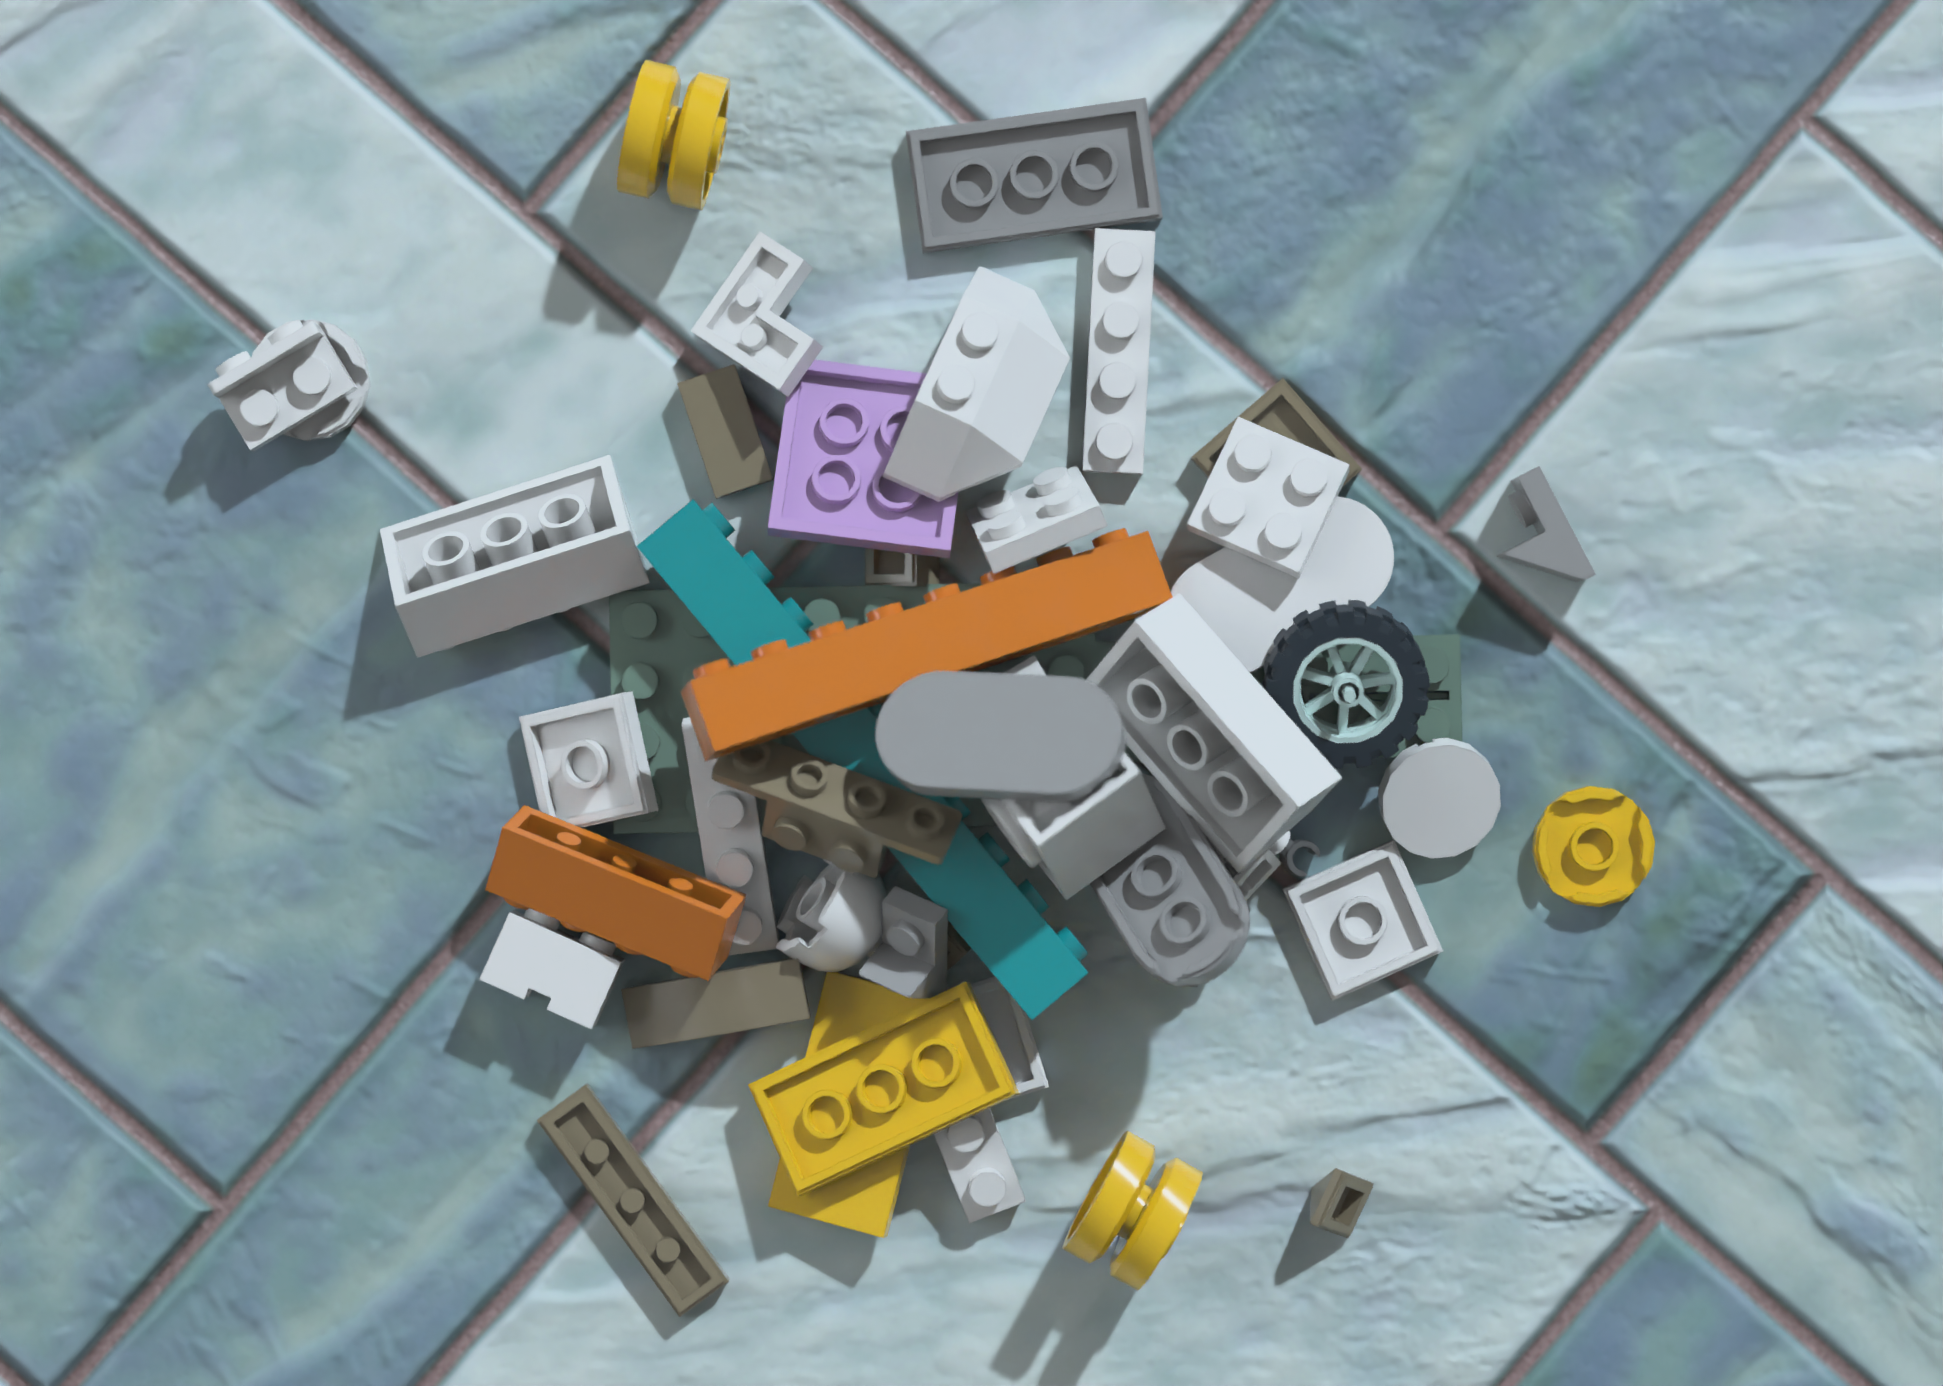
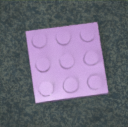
[768,360,958,558]

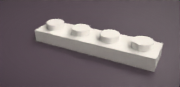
[1082,228,1156,475]
[682,717,780,955]

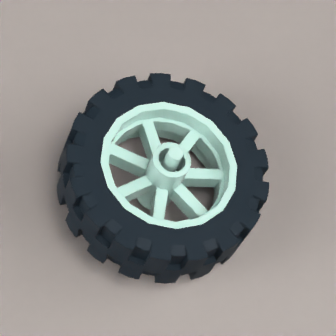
[1263,600,1430,769]

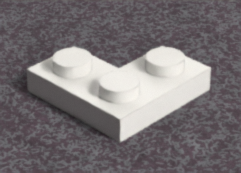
[691,231,823,397]

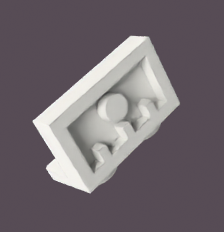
[208,320,358,452]

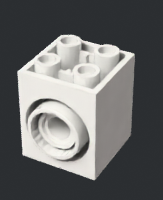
[982,752,1166,900]

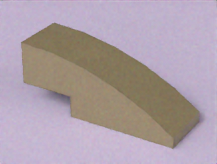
[621,958,811,1049]

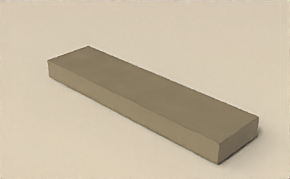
[537,1083,729,1317]

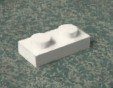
[934,1108,1026,1223]

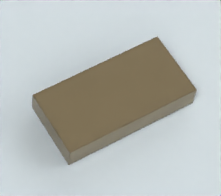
[677,364,774,499]

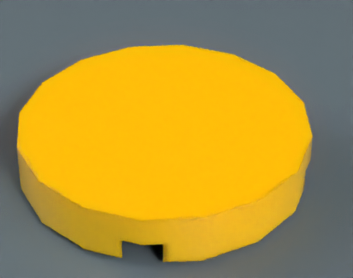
[1532,786,1655,907]

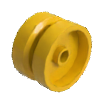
[617,60,731,211]
[1062,1131,1203,1290]

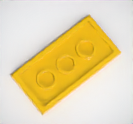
[768,972,928,1238]
[748,982,1020,1196]

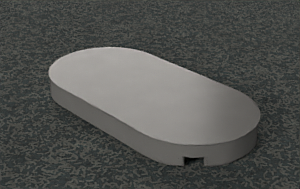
[876,671,1126,802]
[1090,773,1250,987]

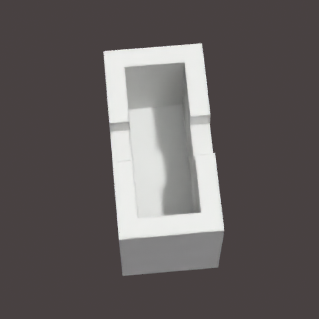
[479,908,626,1029]

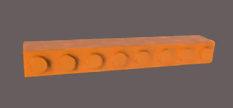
[681,528,1173,762]

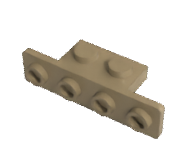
[712,740,962,879]

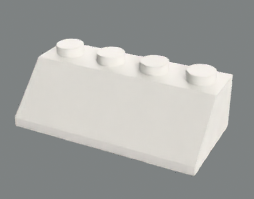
[380,455,650,658]
[1086,593,1342,873]

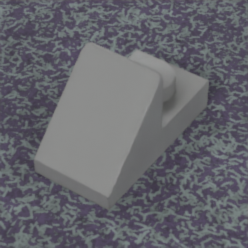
[1497,466,1596,582]
[859,886,948,999]

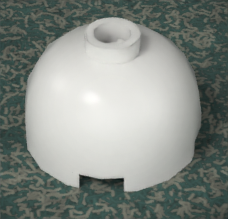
[775,859,888,972]

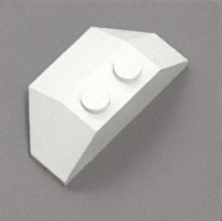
[883,266,1070,502]

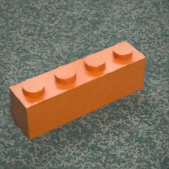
[485,805,747,981]

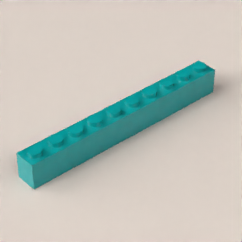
[636,499,1089,1020]

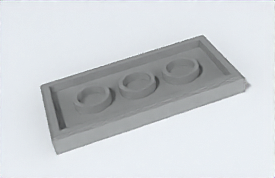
[906,98,1163,253]

